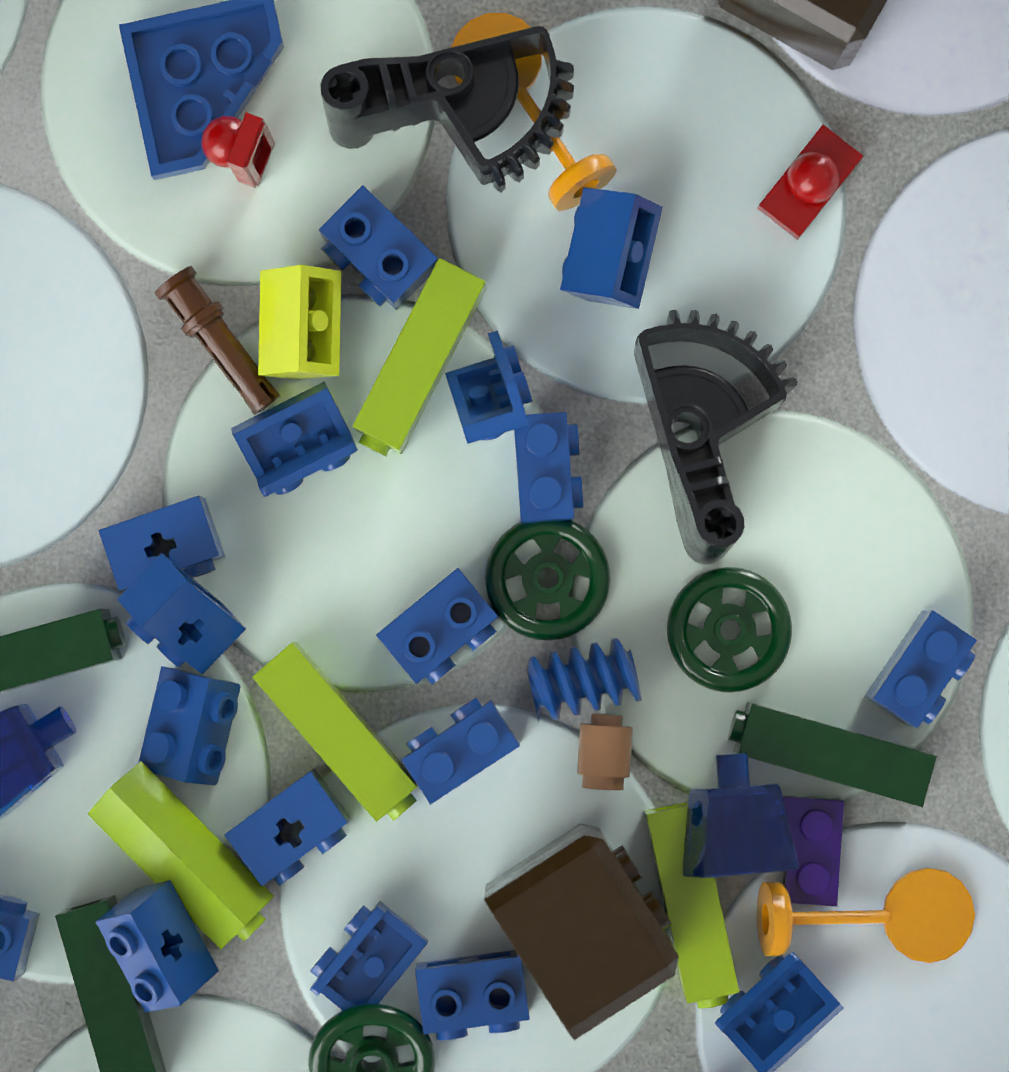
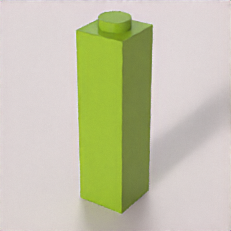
[352,258,487,457]
[252,642,418,822]
[87,761,274,950]
[644,800,740,1009]

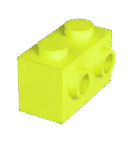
[258,265,341,380]

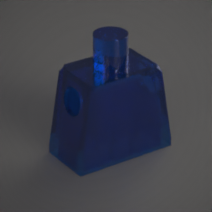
[0,704,77,820]
[683,753,799,878]

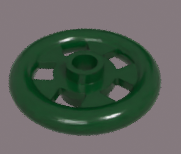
[485,520,610,641]
[667,567,792,692]
[308,1004,436,1072]

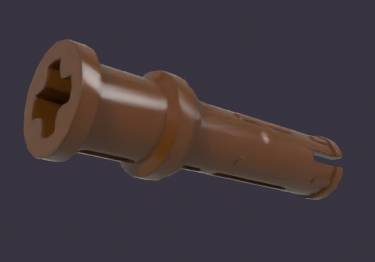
[154,266,281,416]

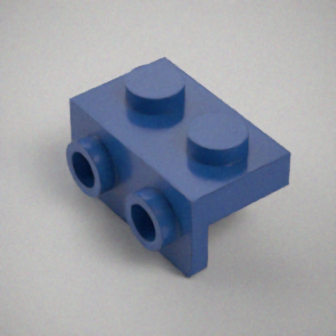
[445,330,533,444]
[231,381,358,497]
[138,666,240,786]
[309,901,429,1011]
[715,952,844,1072]

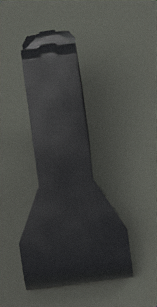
[320,26,574,193]
[634,310,797,565]

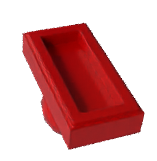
[201,112,275,188]
[757,124,864,240]

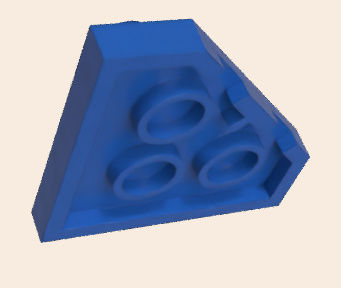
[119,0,284,180]

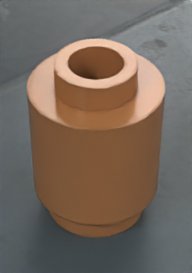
[577,714,633,790]

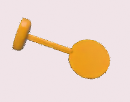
[451,13,617,211]
[756,867,975,963]

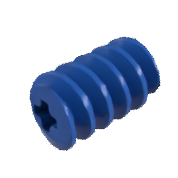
[527,638,642,722]

